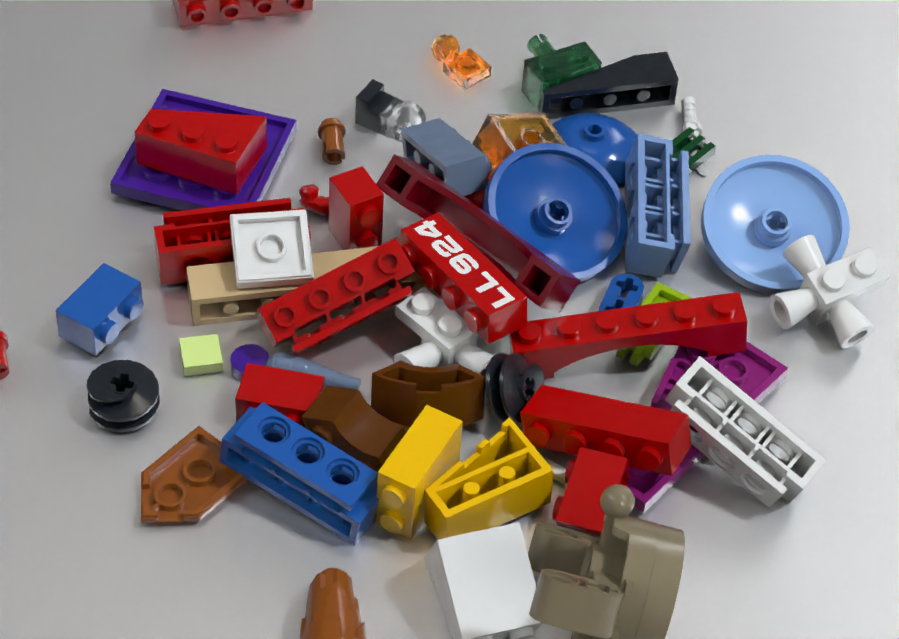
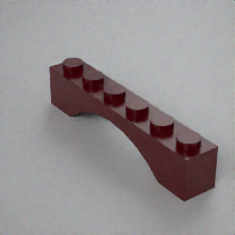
[376,154,581,313]

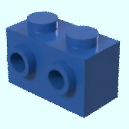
[55,263,144,356]

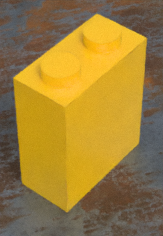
[376,405,463,540]

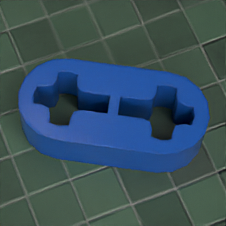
[599,274,644,311]

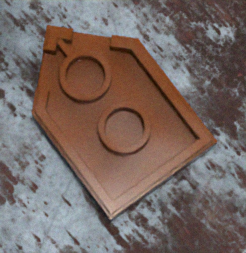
[141,426,248,523]

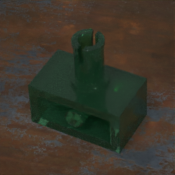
[521,34,602,112]

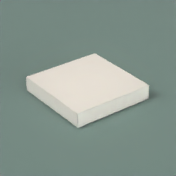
[230,210,314,289]

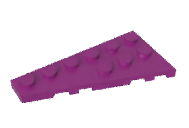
[628,342,788,513]

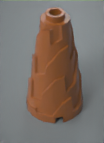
[299,568,367,639]

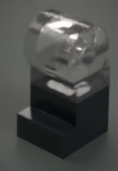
[355,79,426,142]

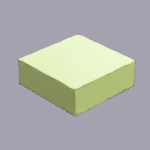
[179,334,223,376]

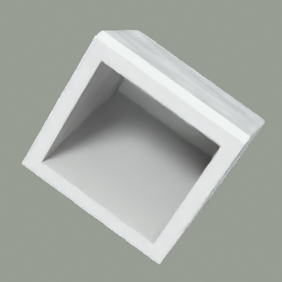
[424,522,543,639]

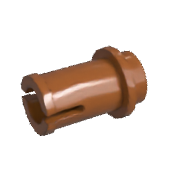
[317,118,346,165]

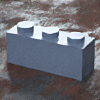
[401,118,491,196]

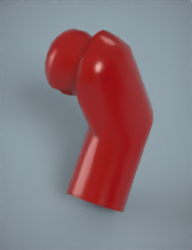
[299,184,329,216]

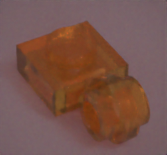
[431,34,492,90]

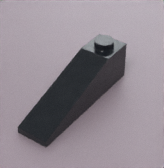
[540,52,679,121]

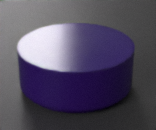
[230,344,269,381]

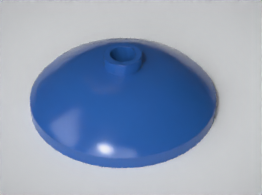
[540,113,637,189]

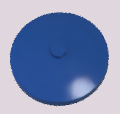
[483,143,628,283]

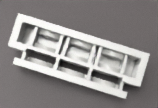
[665,356,827,508]

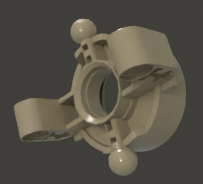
[528,484,685,639]

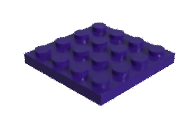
[110,89,297,210]

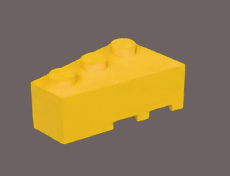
[424,417,553,540]

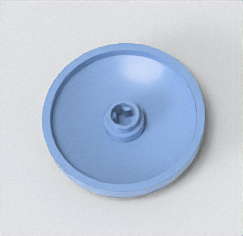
[701,155,850,294]

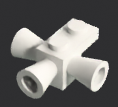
[770,235,890,348]
[393,287,494,390]

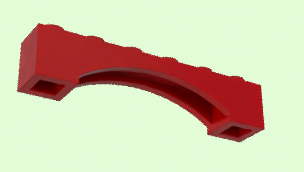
[509,292,748,379]

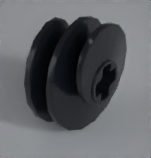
[485,353,544,424]
[86,360,160,433]

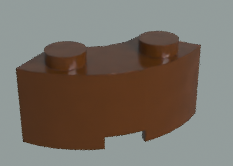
[371,361,485,430]
[302,386,407,481]

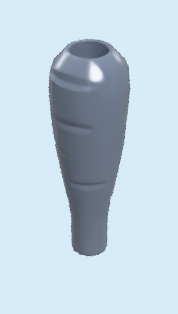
[267,352,361,390]

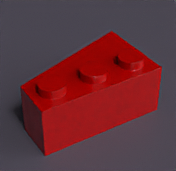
[134,109,267,195]

